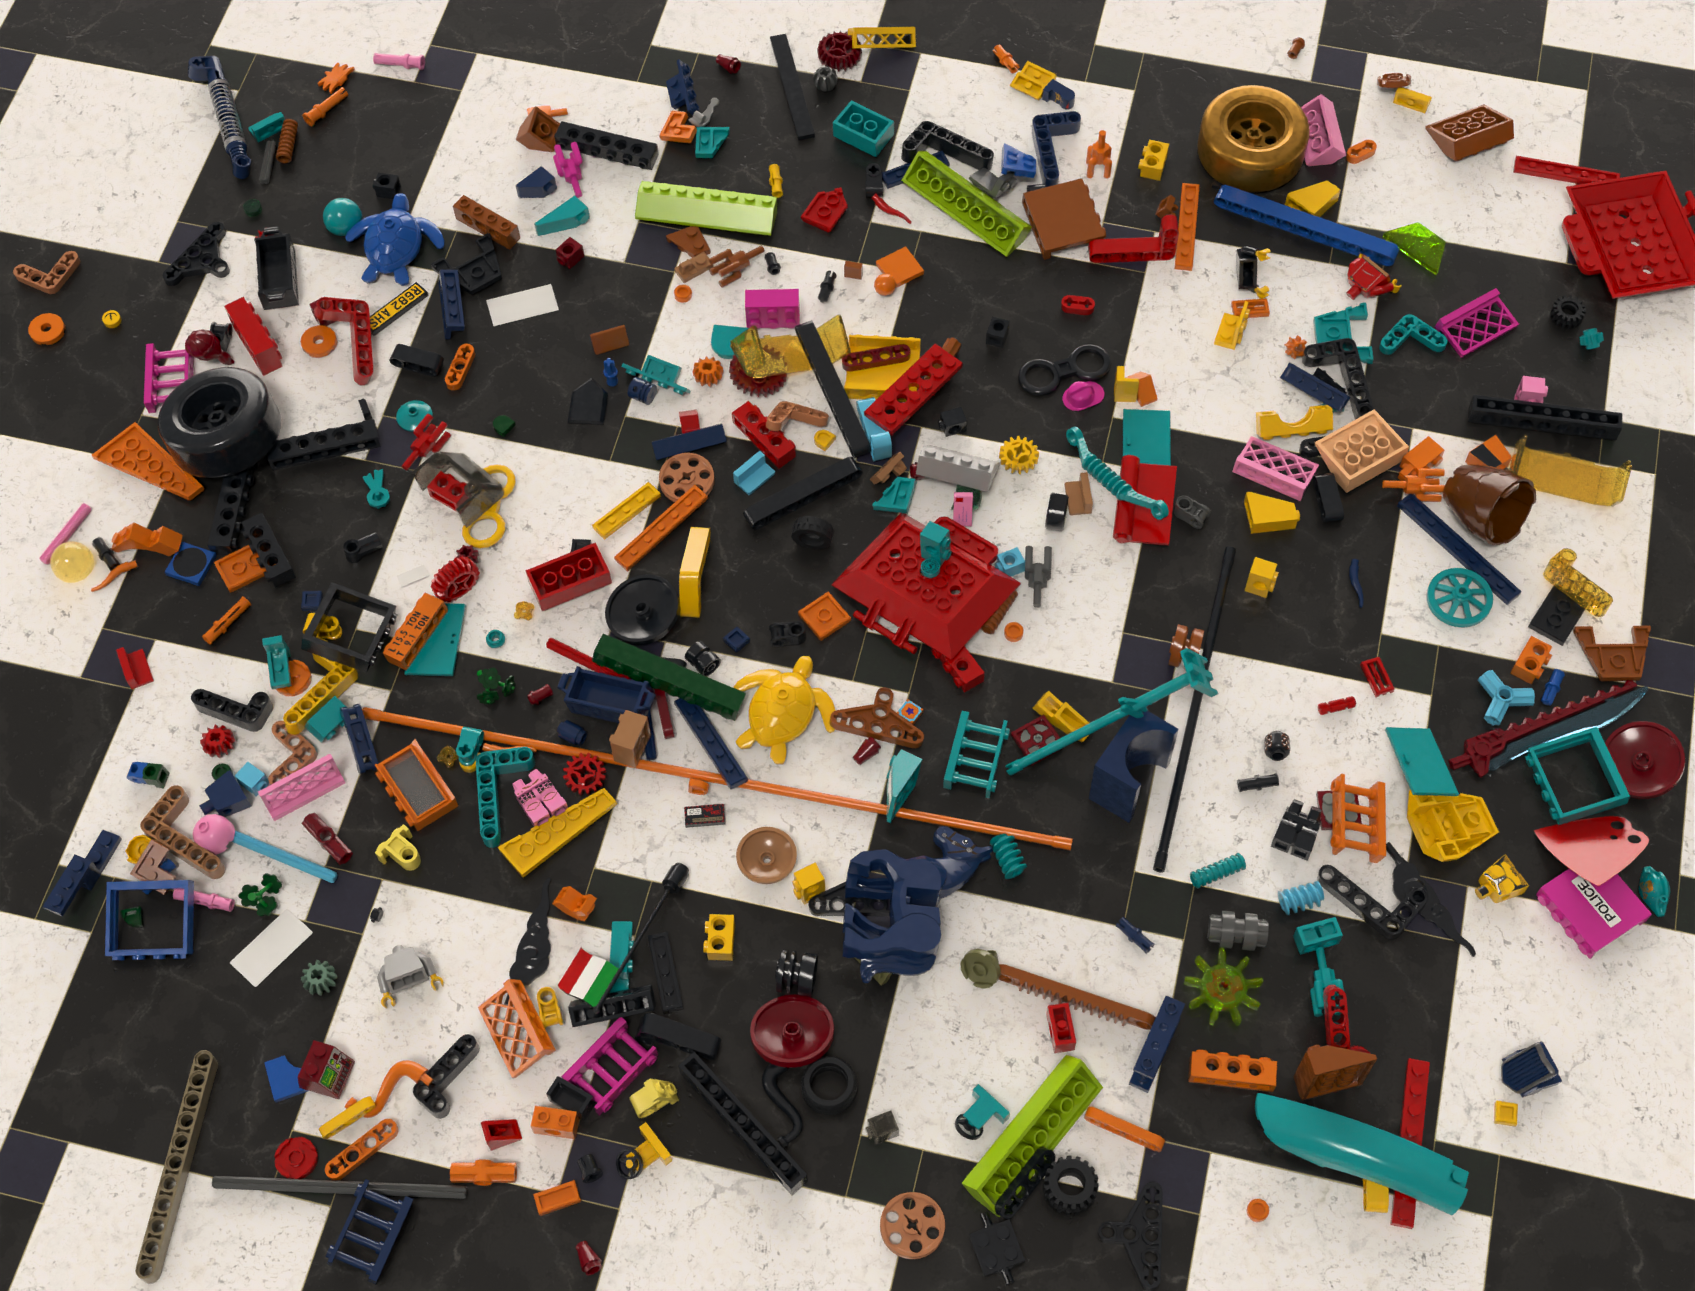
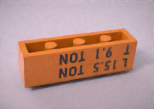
[383,593,448,671]

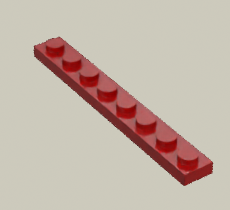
[1390,1058,1430,1229]

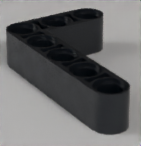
[901,121,994,170]
[1302,338,1374,420]
[1317,865,1429,940]

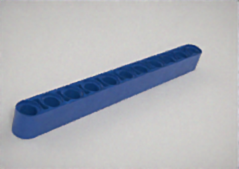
[1214,185,1399,266]

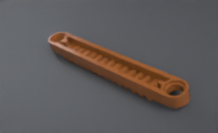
[999,964,1156,1030]

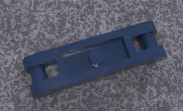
[340,704,379,774]

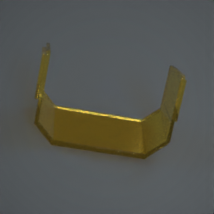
[730,315,851,378]
[1509,435,1632,507]

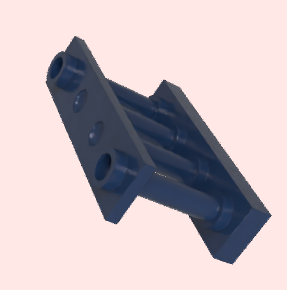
[1129,996,1185,1093]
[325,1179,413,1284]

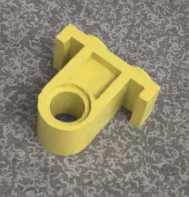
[375,824,421,871]
[630,1078,679,1118]

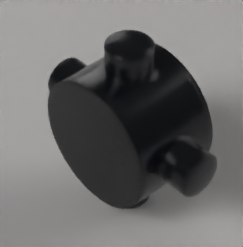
[370,907,383,923]

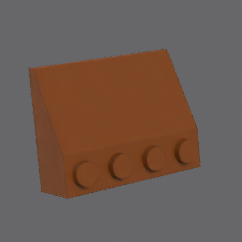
[1425,104,1514,161]
[1293,1045,1377,1101]

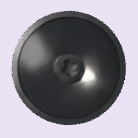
[605,574,680,645]

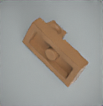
[674,252,713,283]
[870,452,907,485]

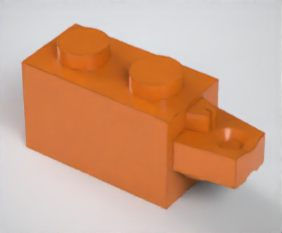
[1398,436,1445,481]

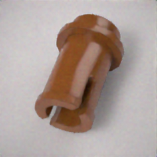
[1287,37,1305,59]

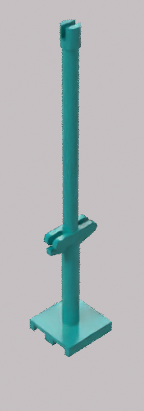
[1005,648,1218,775]

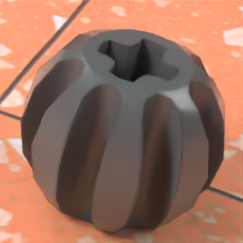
[813,66,838,92]

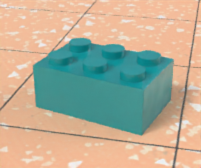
[833,100,894,157]

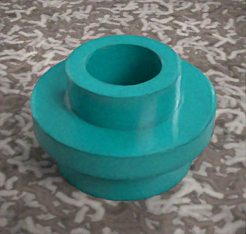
[486,630,505,648]

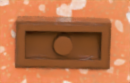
[590,325,629,355]

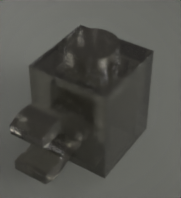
[865,1111,899,1145]

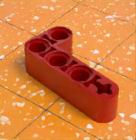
[1323,985,1371,1054]

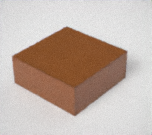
[844,261,863,280]

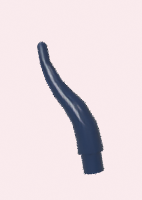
[1349,559,1364,608]

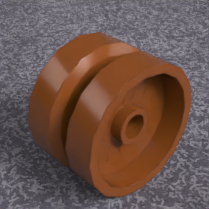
[1168,624,1204,668]

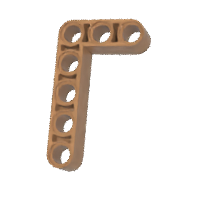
[140,785,225,879]

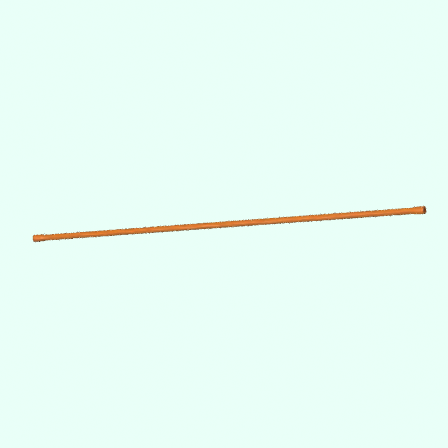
[362,707,1073,850]

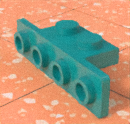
[621,355,691,395]
[609,921,634,993]

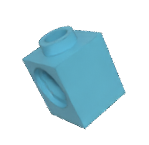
[995,547,1025,577]
[235,762,269,797]

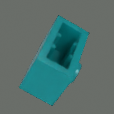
[304,696,346,743]

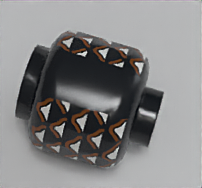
[1264,731,1291,761]

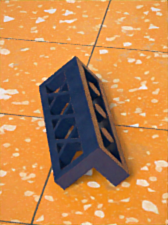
[438,270,465,339]

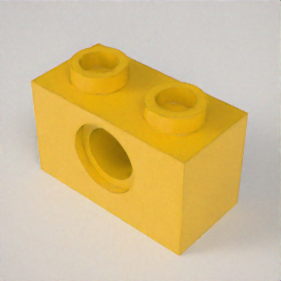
[1245,557,1279,598]

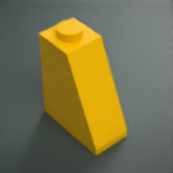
[1285,181,1341,217]
[1244,492,1300,534]

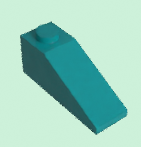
[534,196,590,236]

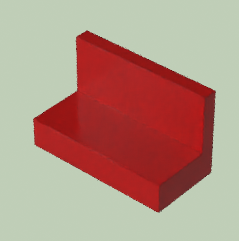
[116,647,154,689]

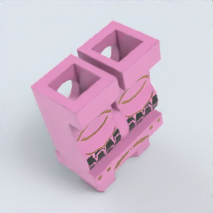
[513,769,568,826]

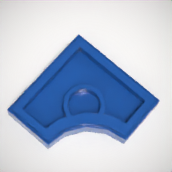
[264,1055,309,1102]

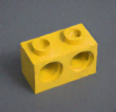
[1138,140,1169,181]
[792,863,825,905]
[703,914,735,961]

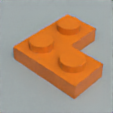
[659,111,697,143]

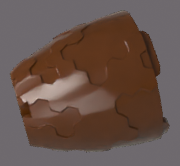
[1443,465,1536,545]

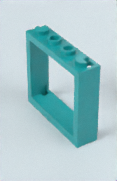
[1525,726,1630,825]

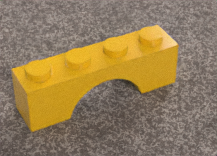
[1256,405,1333,440]

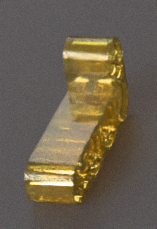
[1543,548,1613,617]

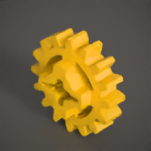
[999,436,1039,474]

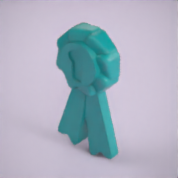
[363,469,390,509]

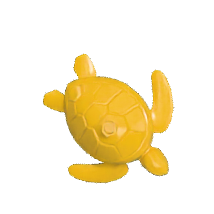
[734,656,837,764]

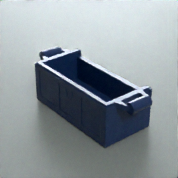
[557,666,656,723]

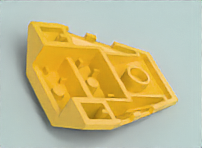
[1407,790,1499,862]

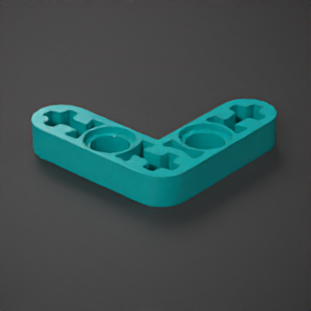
[1379,314,1447,355]

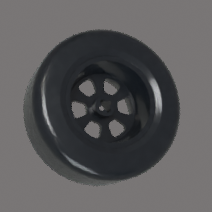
[158,367,281,478]

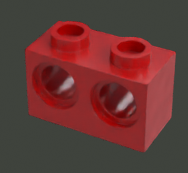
[427,471,473,513]

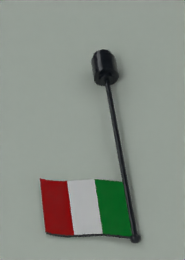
[557,863,689,1014]

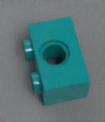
[920,521,952,566]

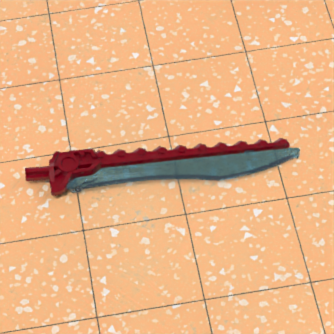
[1448,680,1648,778]

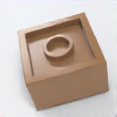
[609,710,651,768]

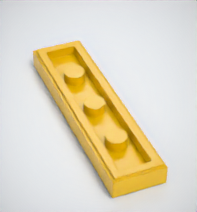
[592,482,661,540]

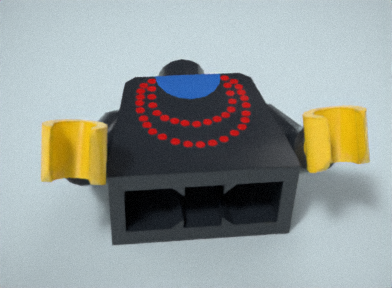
[1236,246,1271,299]

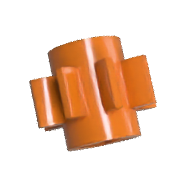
[1284,335,1307,359]

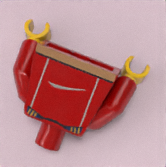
[1346,253,1402,300]

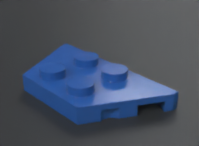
[1001,143,1036,178]

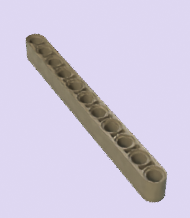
[135,1050,218,1284]

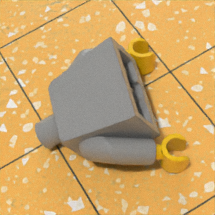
[377,945,444,1009]

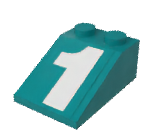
[886,749,922,823]

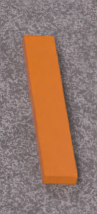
[1174,183,1200,271]
[614,485,708,572]

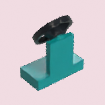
[955,1084,1010,1140]

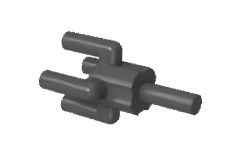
[1025,546,1052,607]

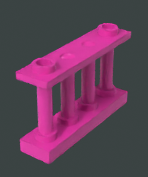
[144,341,194,413]
[561,1017,658,1116]

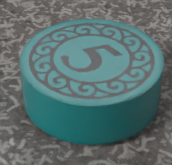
[921,559,940,578]

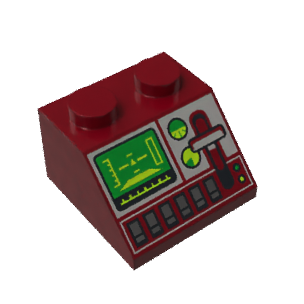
[297,1040,355,1099]

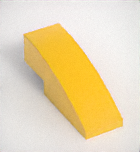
[1033,691,1089,742]

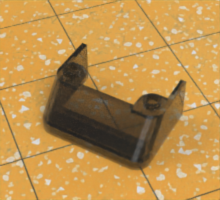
[412,452,504,528]

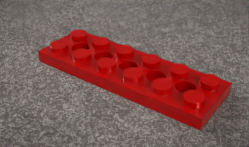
[864,343,963,435]

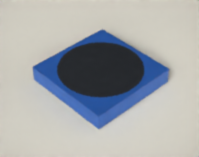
[165,542,217,586]

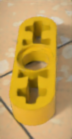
[318,1096,376,1139]

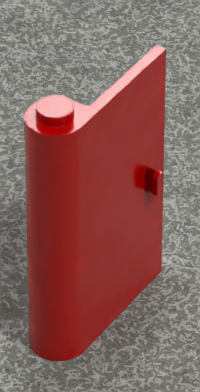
[1113,455,1177,546]

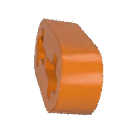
[1346,140,1377,164]

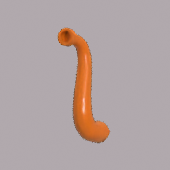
[345,1060,433,1118]

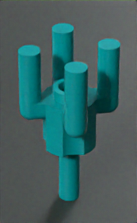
[1310,947,1344,1017]

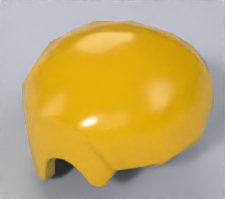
[125,835,152,864]

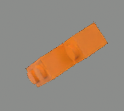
[111,522,183,557]

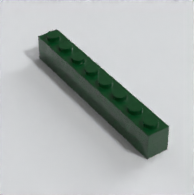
[592,634,746,721]

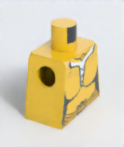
[1475,854,1529,903]

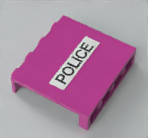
[1536,869,1652,959]

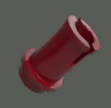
[527,684,553,705]

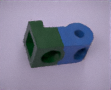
[126,762,170,789]

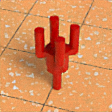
[402,414,451,470]

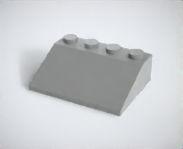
[916,445,1000,492]

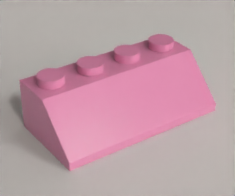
[1301,94,1346,166]

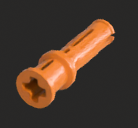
[302,87,348,127]

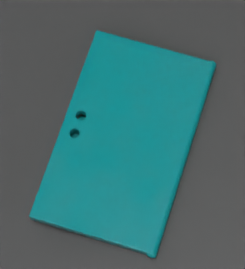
[1123,409,1171,466]
[404,603,466,676]
[1385,727,1459,796]

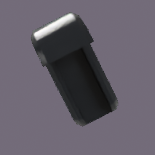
[1045,492,1069,531]

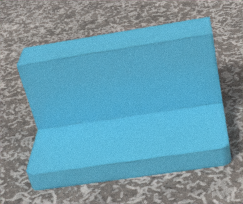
[733,451,775,495]

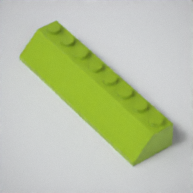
[901,151,1032,257]
[635,181,777,236]
[962,1055,1103,1217]

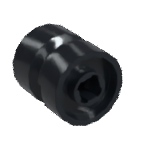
[684,641,721,677]

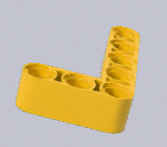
[679,527,710,618]
[283,638,358,735]

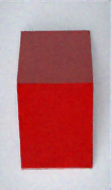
[679,409,700,433]
[481,1119,522,1151]

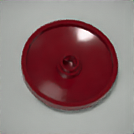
[1603,721,1685,799]
[750,995,834,1068]

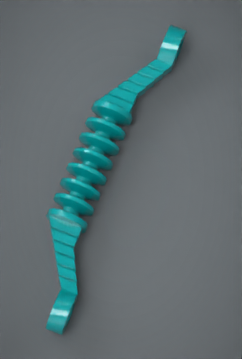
[1066,427,1169,520]

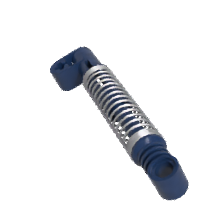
[188,56,251,179]

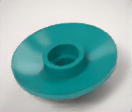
[396,400,433,432]

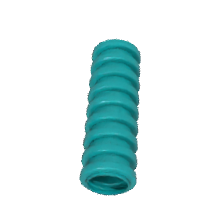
[1190,853,1246,889]

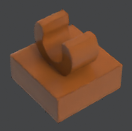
[1155,194,1178,218]

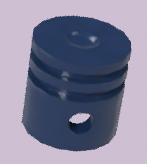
[627,377,657,405]

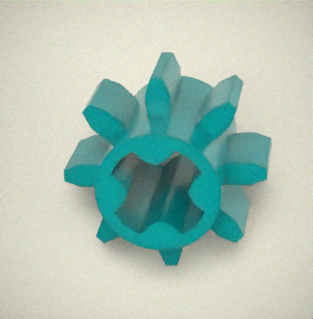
[1579,328,1604,349]

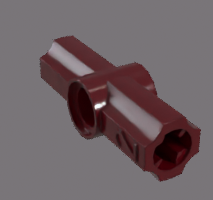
[301,812,353,865]

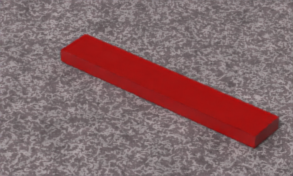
[1513,155,1620,184]

